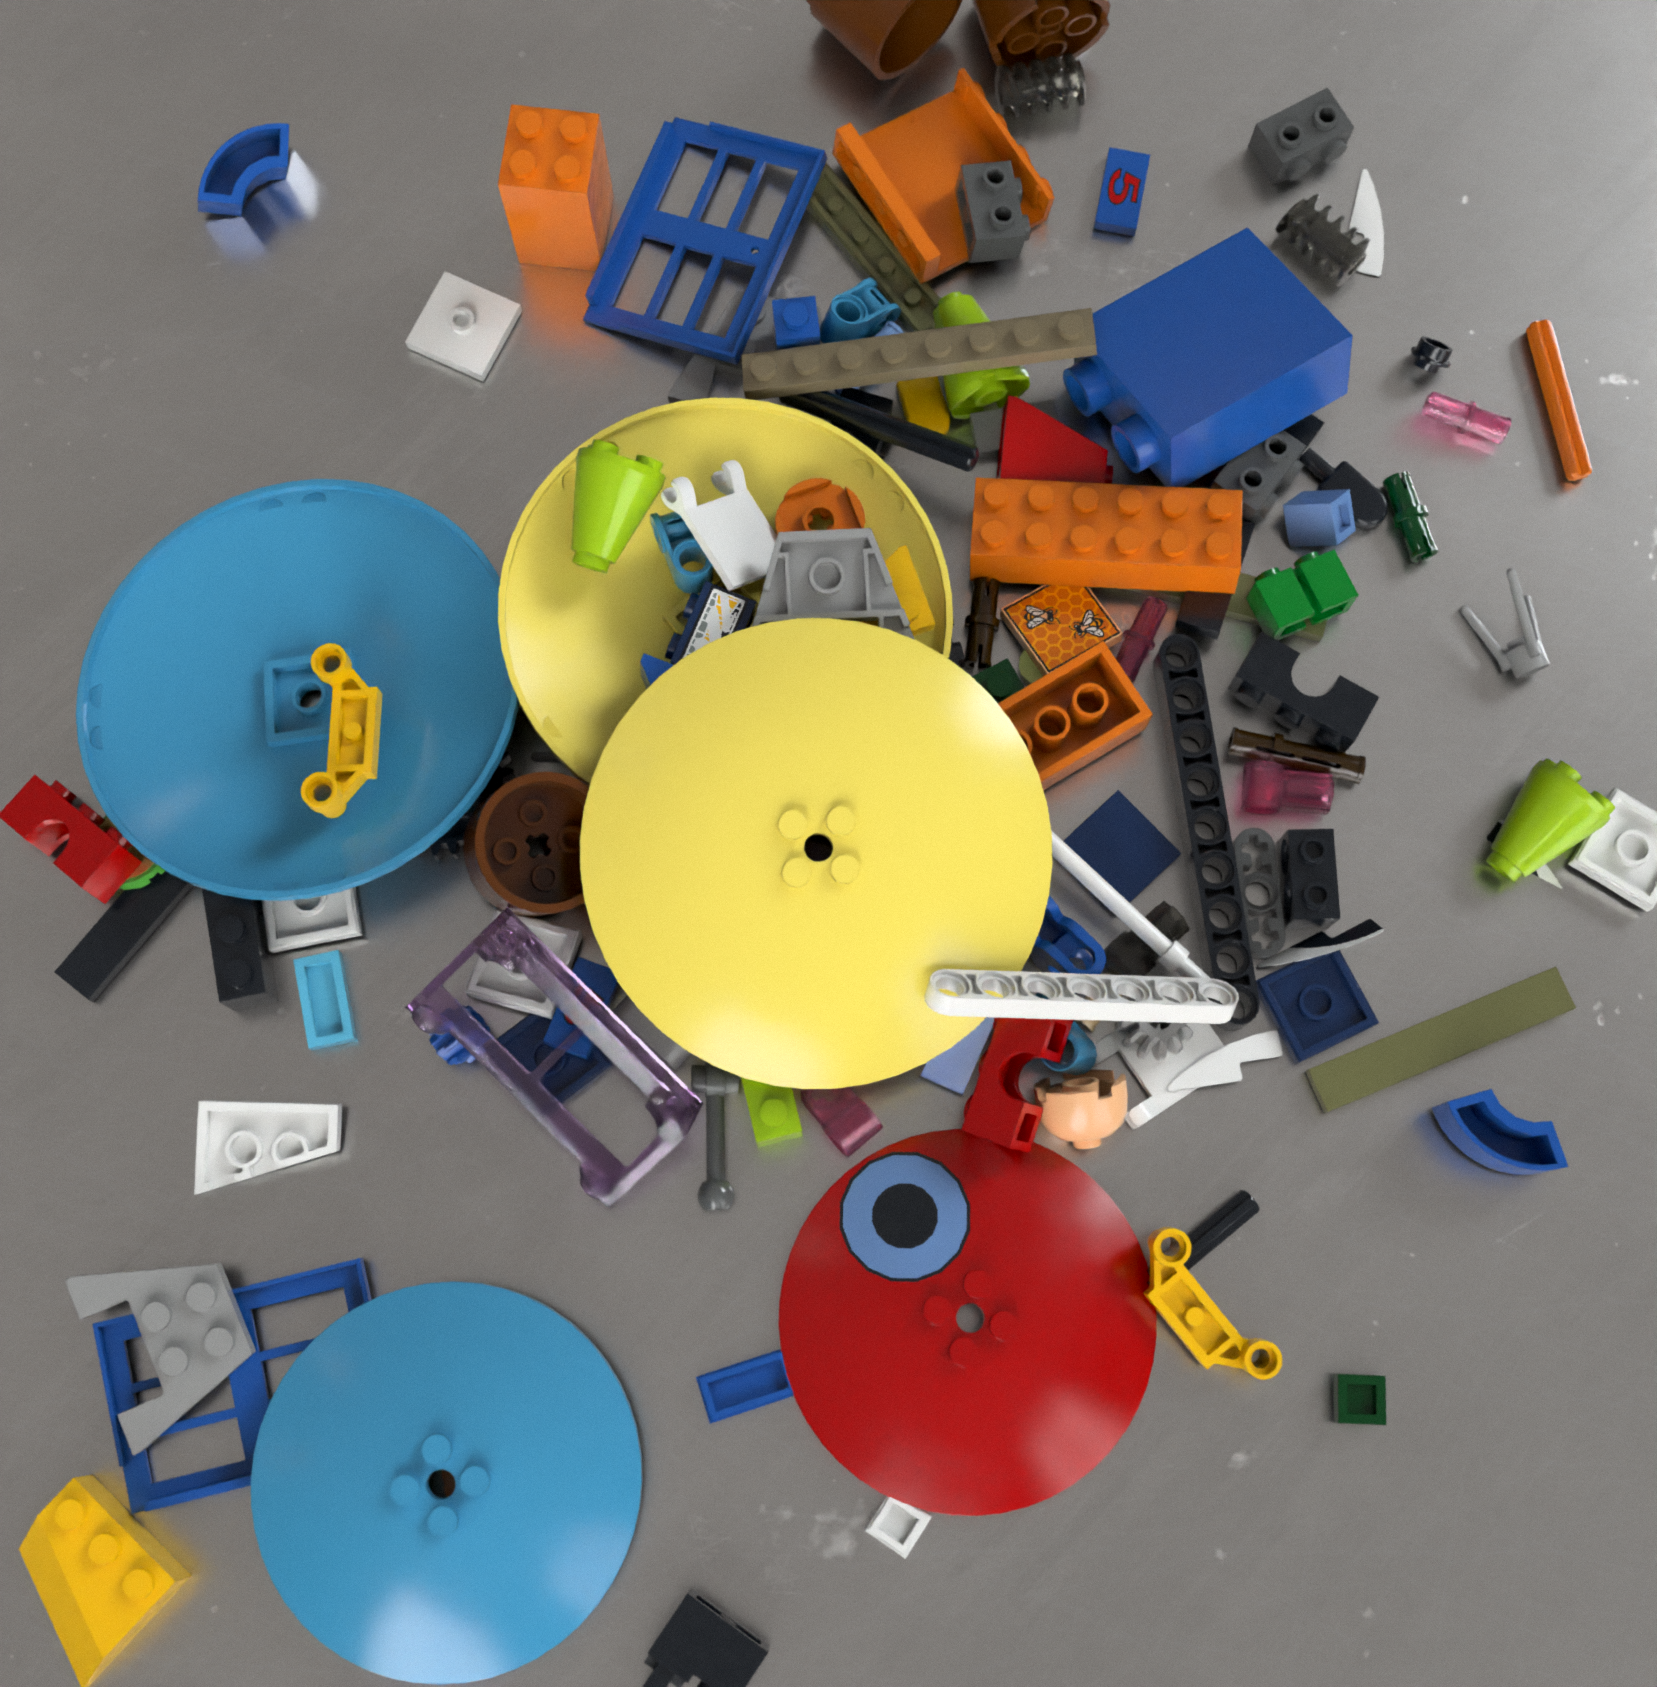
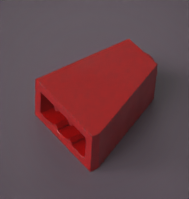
[996,395,1113,484]

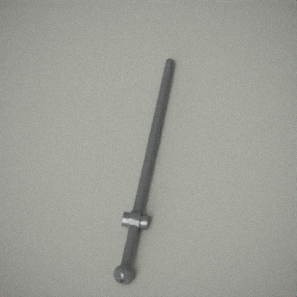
[691,1061,739,1210]

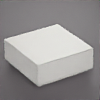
[865,1496,932,1559]

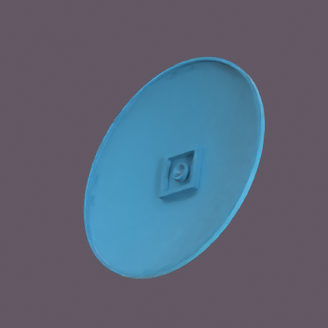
[76,479,519,901]

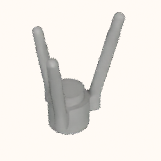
[1460,568,1550,678]

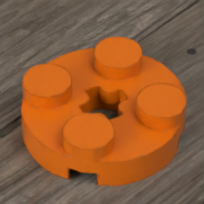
[775,478,865,535]

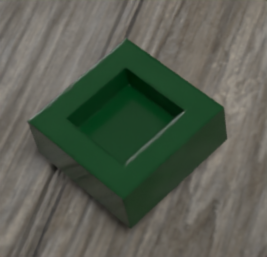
[972,658,1025,703]
[1333,1374,1386,1425]

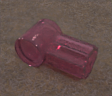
[1241,761,1334,815]

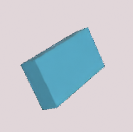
[293,950,358,1051]

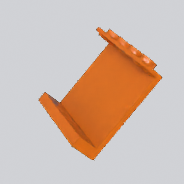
[832,68,1055,284]

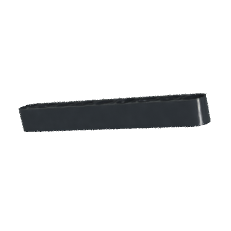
[1153,634,1259,1031]

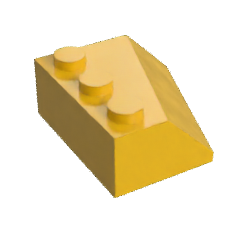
[19,1474,192,1687]

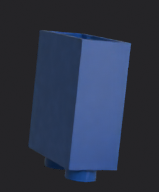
[1063,227,1353,487]

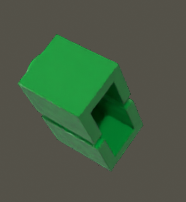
[1246,549,1359,641]

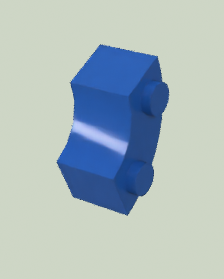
[198,123,289,216]
[1432,1089,1569,1175]

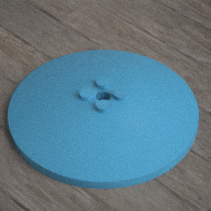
[251,1281,643,1685]

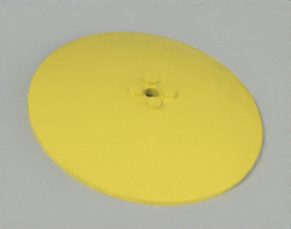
[498,398,953,786]
[580,618,1052,1089]

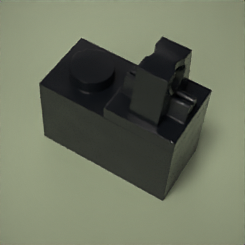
[642,1588,769,1687]

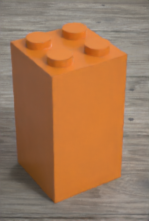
[498,104,614,271]

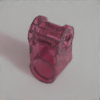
[800,1087,883,1158]

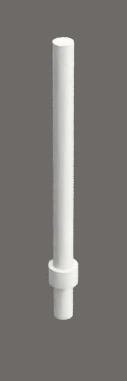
[1051,830,1210,978]

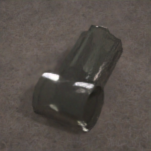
[1104,901,1190,976]

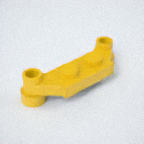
[301,643,383,818]
[1143,1226,1282,1380]

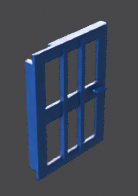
[583,117,827,365]
[92,1258,372,1514]

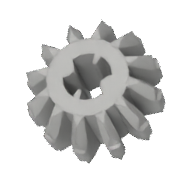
[1115,996,1194,1061]

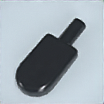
[1299,447,1389,529]

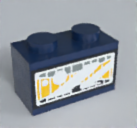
[665,581,757,665]

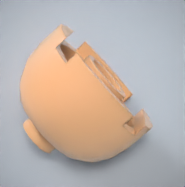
[1034,1070,1128,1149]

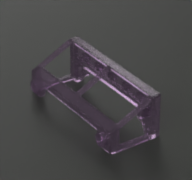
[405,907,703,1208]

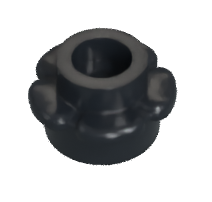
[1411,336,1453,373]

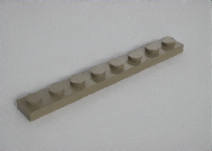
[742,308,1097,400]

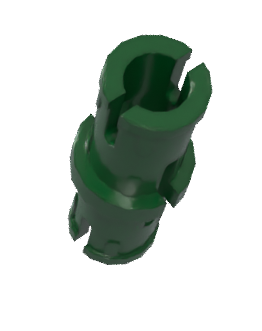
[1382,471,1438,562]

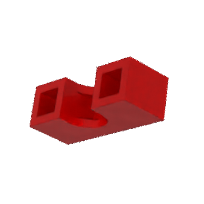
[0,774,142,904]
[961,1017,1074,1153]

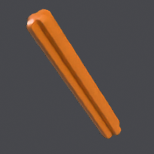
[1526,319,1592,481]

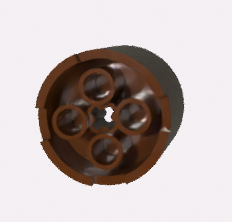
[805,0,962,80]
[972,0,1111,74]
[463,771,589,916]

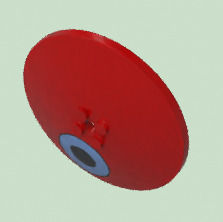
[779,1129,1157,1516]

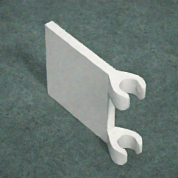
[661,460,777,591]
[1093,1022,1224,1129]

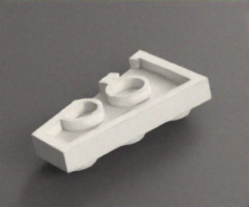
[194,1100,342,1195]

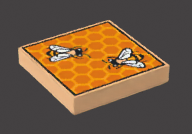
[1000,585,1123,676]

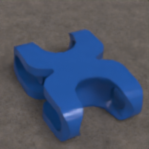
[1030,896,1106,994]

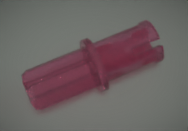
[1422,392,1511,445]
[1115,596,1168,684]

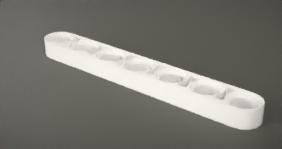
[925,969,1239,1024]

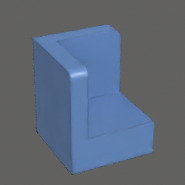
[1283,489,1356,547]

